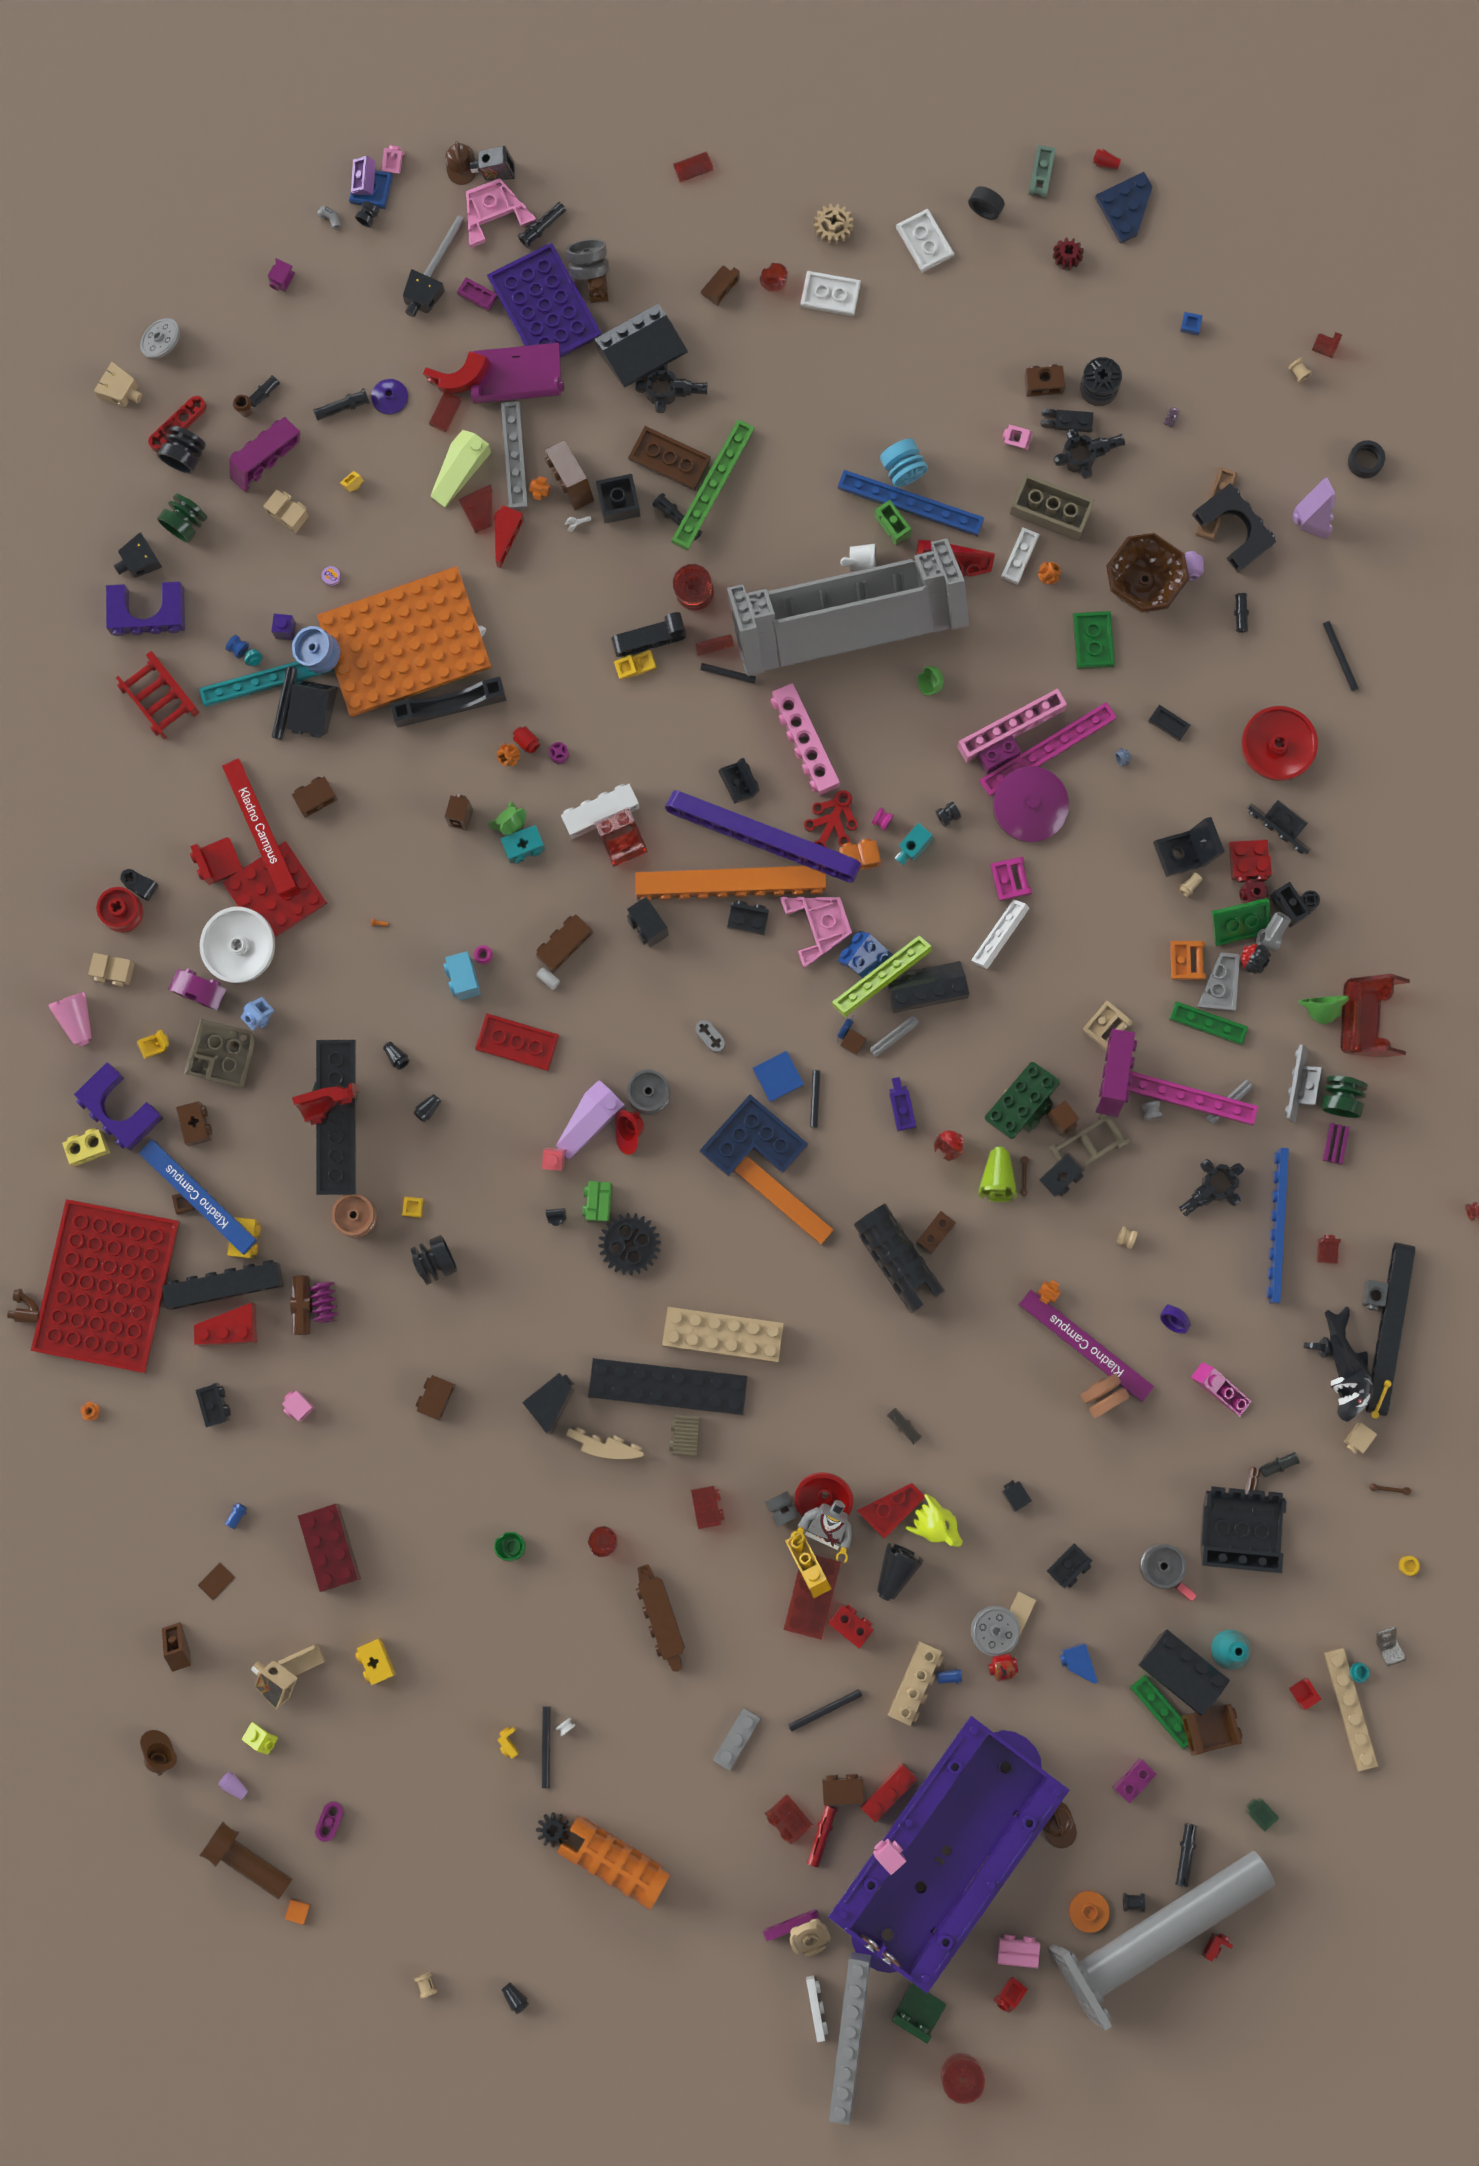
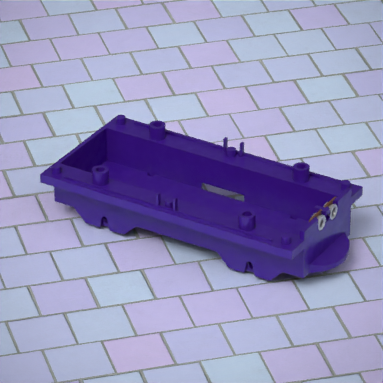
[828,1716,1070,1993]

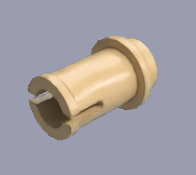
[1179,872,1203,897]

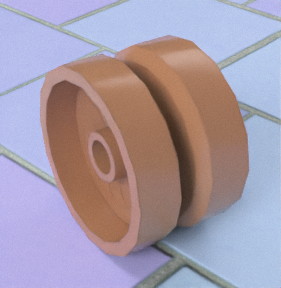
[331,1194,378,1238]
[1079,1373,1130,1419]

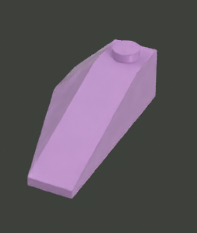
[1292,477,1335,539]
[556,1080,625,1160]

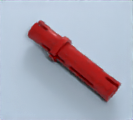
[807,1805,837,1867]

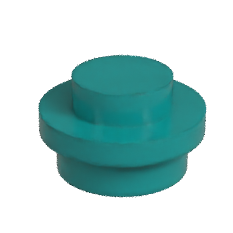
[244,649,263,666]
[1350,1663,1370,1683]

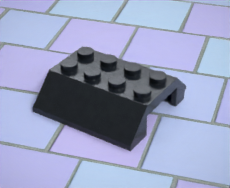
[1200,1486,1287,1573]

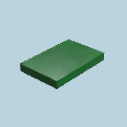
[1073,611,1115,669]
[1212,898,1271,946]

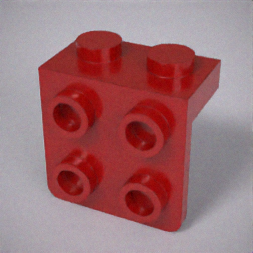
[190,837,243,885]

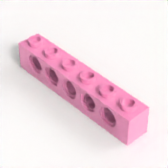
[770,683,840,796]
[957,688,1067,763]

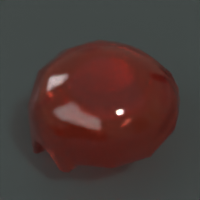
[759,262,788,292]
[588,1526,618,1557]

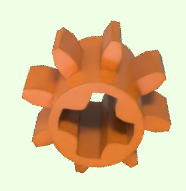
[529,476,551,501]
[1038,561,1061,585]
[496,743,520,767]
[1037,1280,1061,1305]

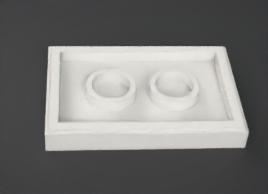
[896,209,954,273]
[800,271,861,317]

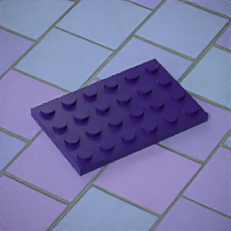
[487,243,602,358]

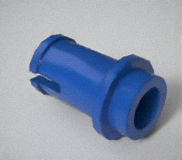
[225,1502,247,1529]
[937,1668,962,1684]

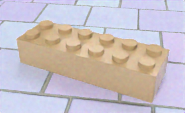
[662,1307,784,1363]

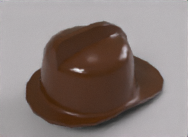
[445,141,475,185]
[140,1730,177,1776]
[1043,1802,1077,1849]

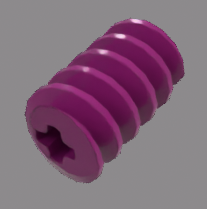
[310,1282,338,1323]

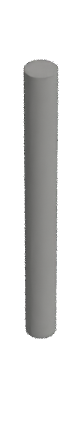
[424,215,464,277]

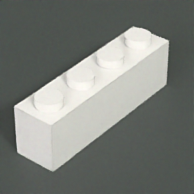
[561,784,640,840]

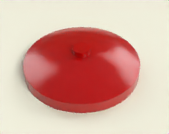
[1241,706,1318,781]

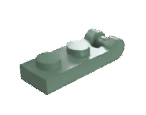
[1028,145,1056,198]

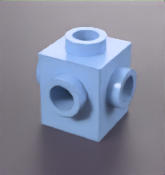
[240,997,274,1031]

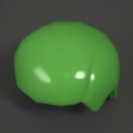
[918,666,944,696]

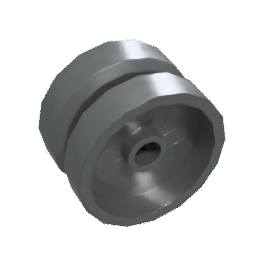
[566,239,610,279]
[627,1069,670,1115]
[1140,1544,1186,1588]

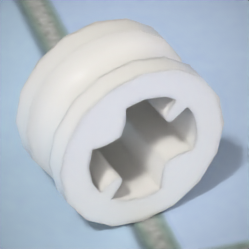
[556,1717,575,1736]

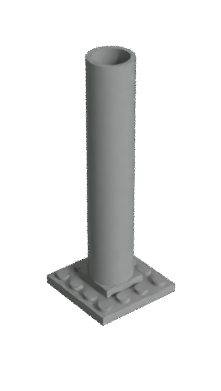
[1048,1851,1276,2031]

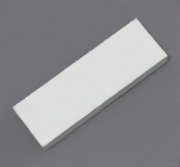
[1001,527,1040,585]

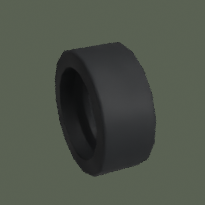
[968,186,1005,220]
[1348,440,1385,479]

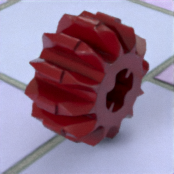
[1052,237,1084,270]

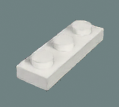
[806,1975,828,2042]

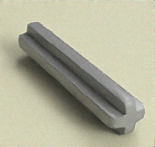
[870,1016,919,1057]
[1206,1080,1253,1124]

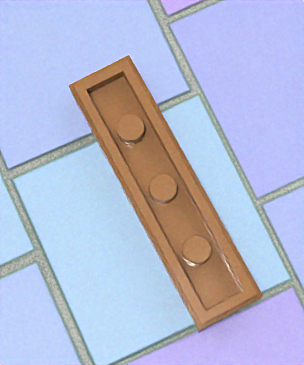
[1195,467,1237,541]

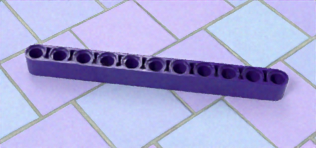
[665,790,862,883]

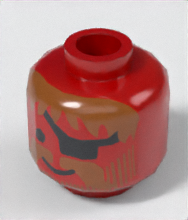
[988,1653,1018,1682]

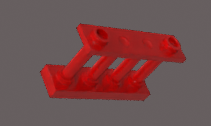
[115,651,200,739]

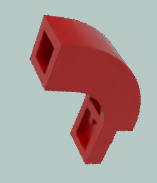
[423,351,490,394]

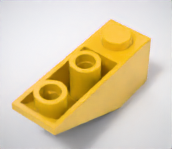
[785,1534,831,1598]

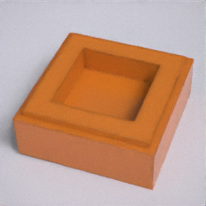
[285,1899,311,1925]

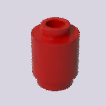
[513,726,540,754]

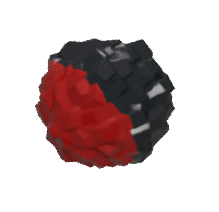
[1240,944,1271,974]

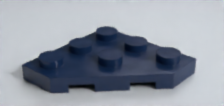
[1095,172,1153,243]

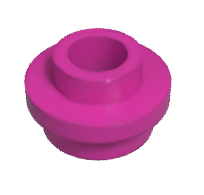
[474,945,493,965]

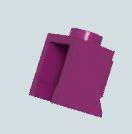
[267,258,295,292]

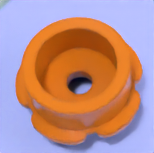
[80,1402,100,1421]

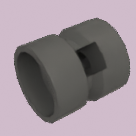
[765,1491,799,1527]

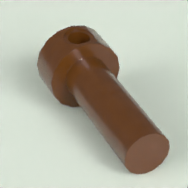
[199,1821,292,1900]

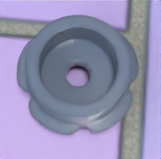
[1115,748,1131,766]

